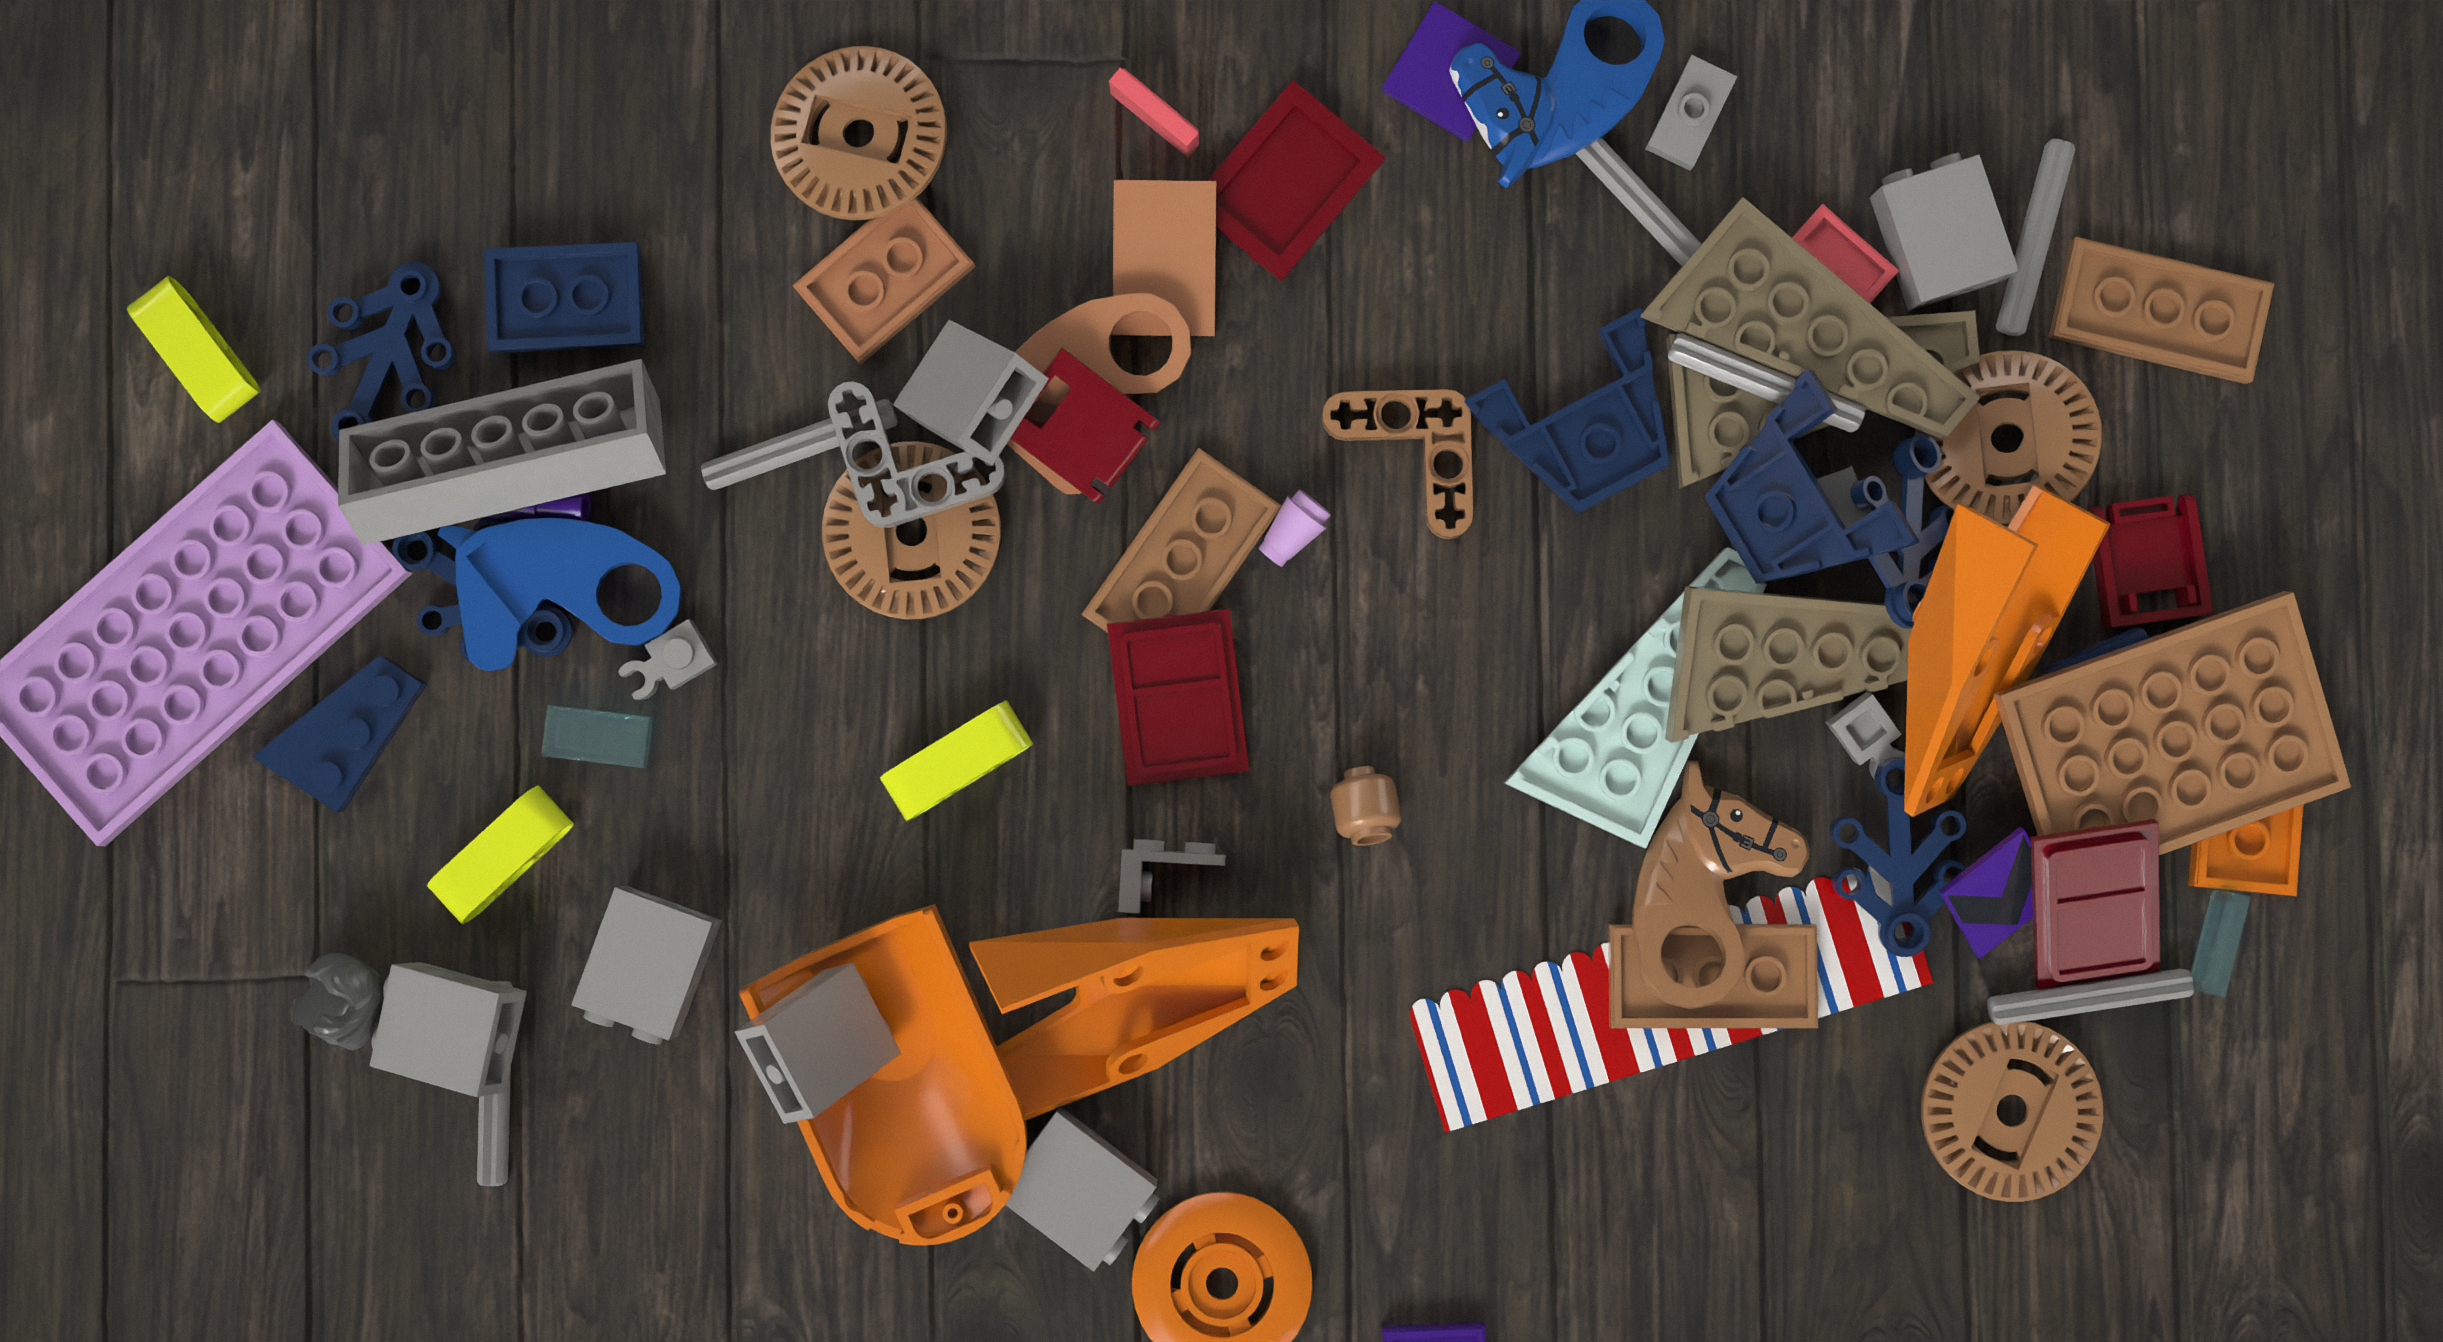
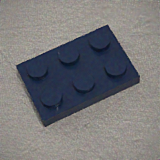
[484,242,645,353]

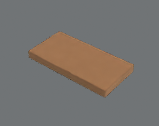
[2048,237,2274,384]
[1082,448,1282,633]
[1608,924,1818,1028]

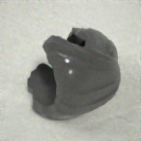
[289,953,384,1051]

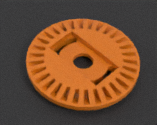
[1132,1191,1312,1342]

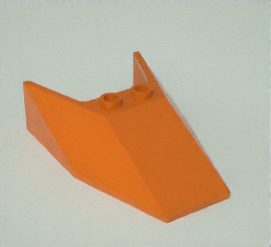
[1904,485,2111,817]
[969,918,1299,1121]

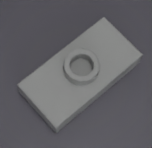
[1645,55,1737,171]

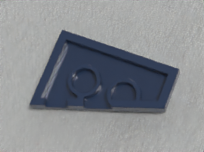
[252,656,428,812]

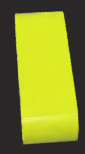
[127,276,261,423]
[880,700,1033,822]
[427,785,574,924]

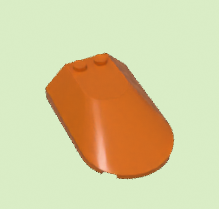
[739,904,1027,1245]

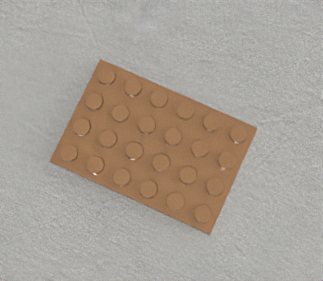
[1993,591,2351,855]

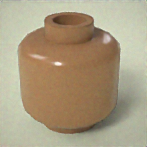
[1330,766,1402,846]

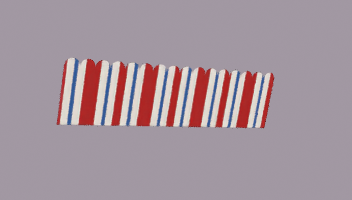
[1409,866,1933,1133]

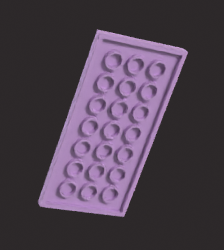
[0,420,413,846]

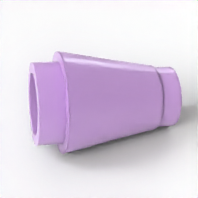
[1259,489,1331,567]

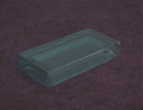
[541,705,653,768]
[2191,890,2251,998]

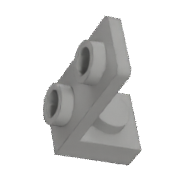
[1118,839,1226,913]

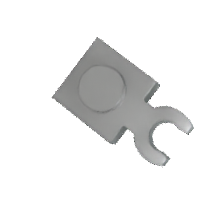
[618,619,718,700]
[1826,691,1905,786]

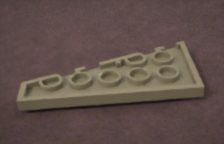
[1640,197,1981,439]
[1666,310,1980,489]
[1665,586,1912,743]

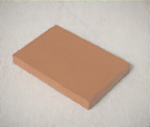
[1113,180,1217,336]
[792,197,976,365]

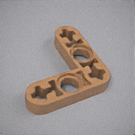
[1321,389,1473,539]

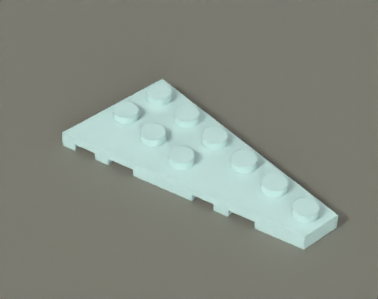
[1504,547,1767,848]

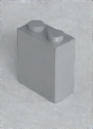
[1870,153,2019,312]
[893,320,1049,466]
[571,885,722,1045]
[370,962,527,1097]
[735,962,901,1124]
[1005,1107,1159,1272]

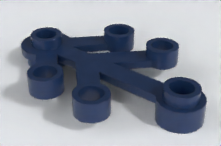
[307,262,457,442]
[1851,433,1954,629]
[392,520,573,662]
[1829,757,1966,957]

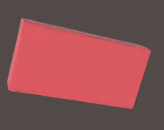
[1109,68,1199,158]
[1792,204,1899,303]

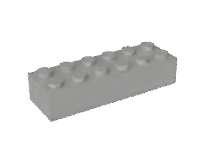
[338,359,666,545]

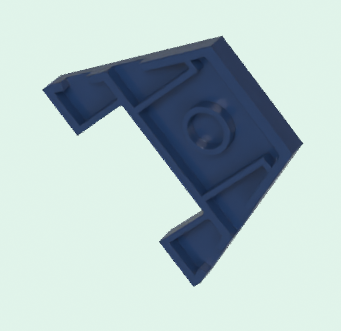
[1464,307,1670,514]
[1704,369,1920,585]

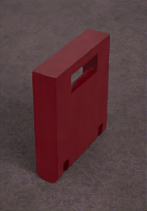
[1010,347,1161,504]
[2087,493,2213,629]

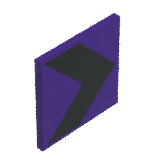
[1938,827,2033,959]

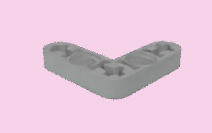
[828,381,1006,528]

